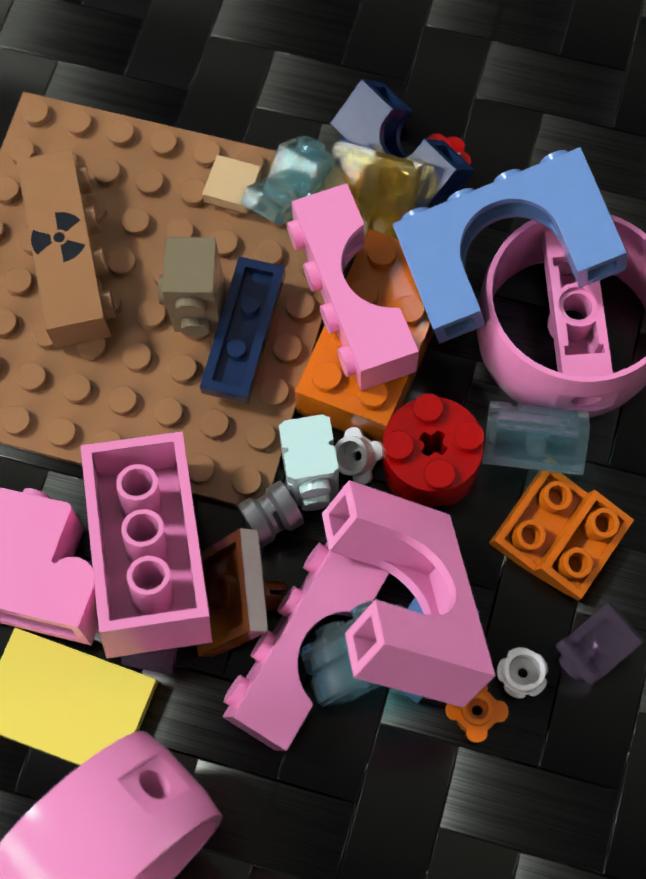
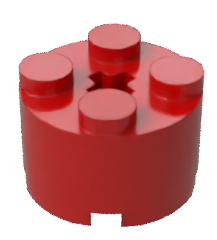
[382,393,484,508]

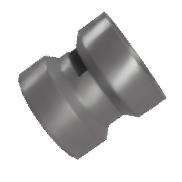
[236,481,304,548]

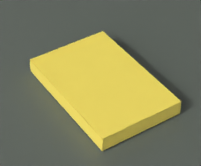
[0,627,158,766]

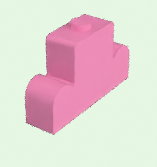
[0,488,99,645]

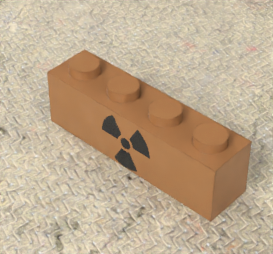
[16,149,116,348]

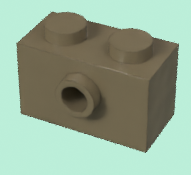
[158,237,224,337]

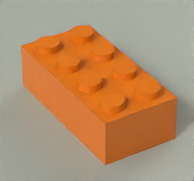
[295,229,434,444]

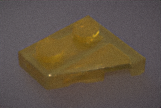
[332,140,424,239]

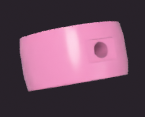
[476,214,646,419]
[0,731,222,879]

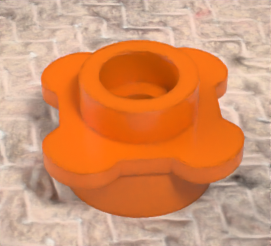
[445,685,509,743]

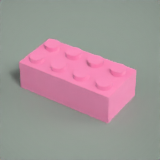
[80,431,212,658]

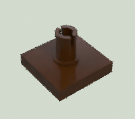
[197,528,288,657]

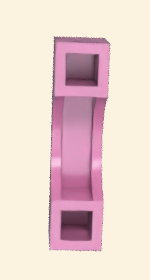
[286,183,419,391]
[223,542,389,751]

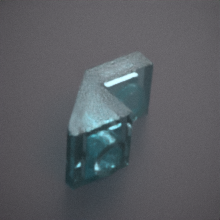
[241,136,338,225]

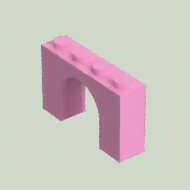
[322,480,496,708]

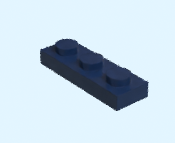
[200,256,286,404]

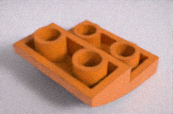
[489,463,634,600]

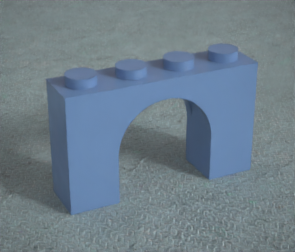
[392,147,627,344]

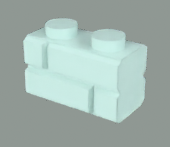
[279,414,339,511]

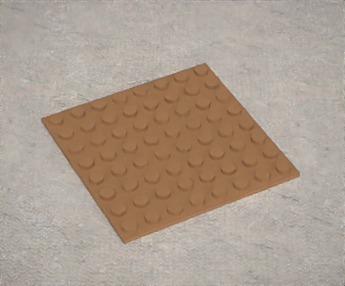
[0,92,366,507]

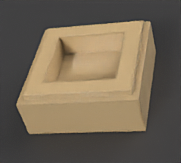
[202,155,262,214]

